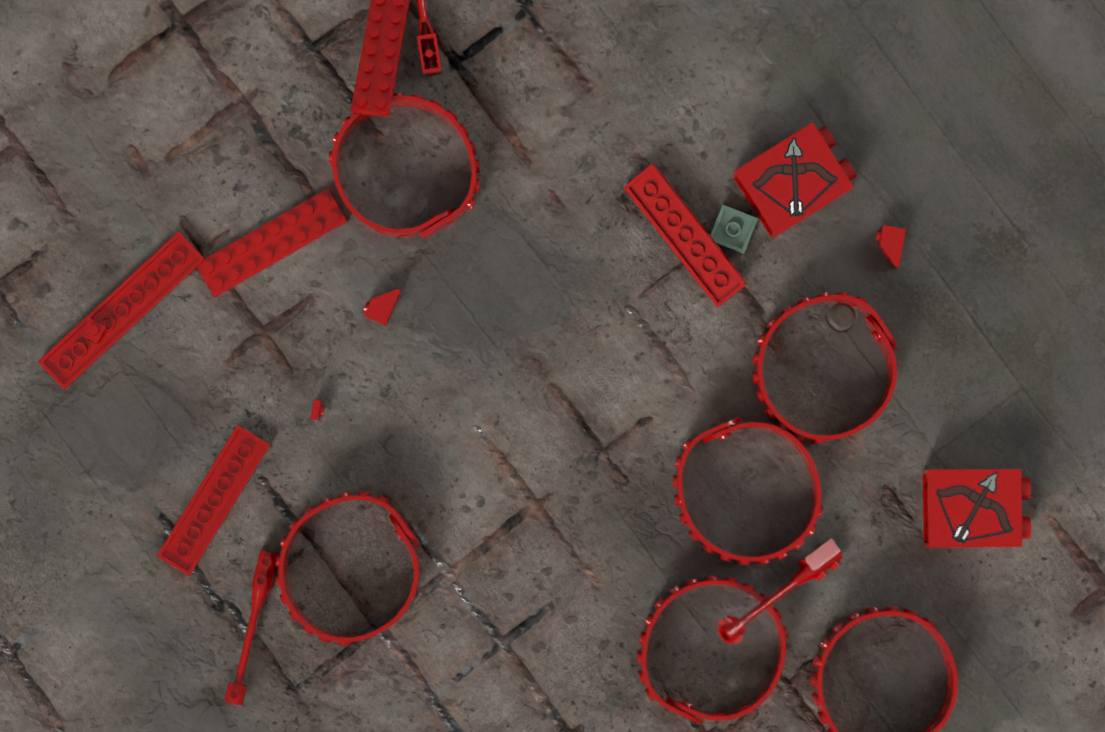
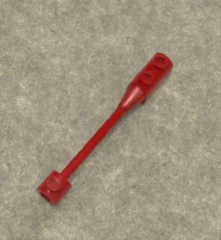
[417,0,442,76]
[717,538,842,645]
[224,549,280,705]

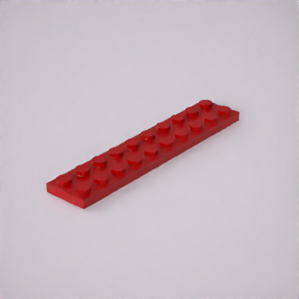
[38,231,205,390]

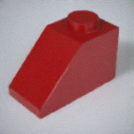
[875,225,906,269]
[363,289,402,326]

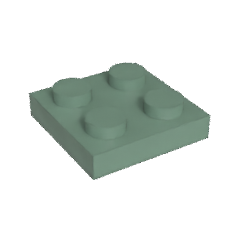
[710,205,758,255]

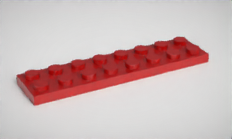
[351,0,410,117]
[623,163,748,308]
[197,189,347,298]
[156,425,271,576]

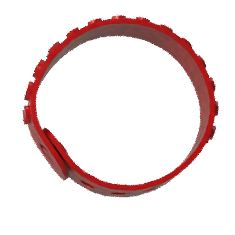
[329,93,481,239]
[751,292,897,445]
[672,417,823,565]
[276,492,422,646]
[637,575,788,725]
[810,606,958,732]

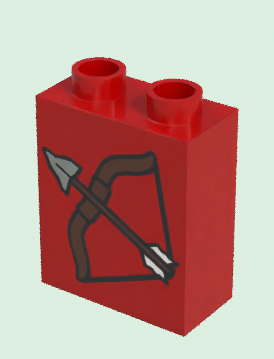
[732,122,857,240]
[922,469,1031,548]

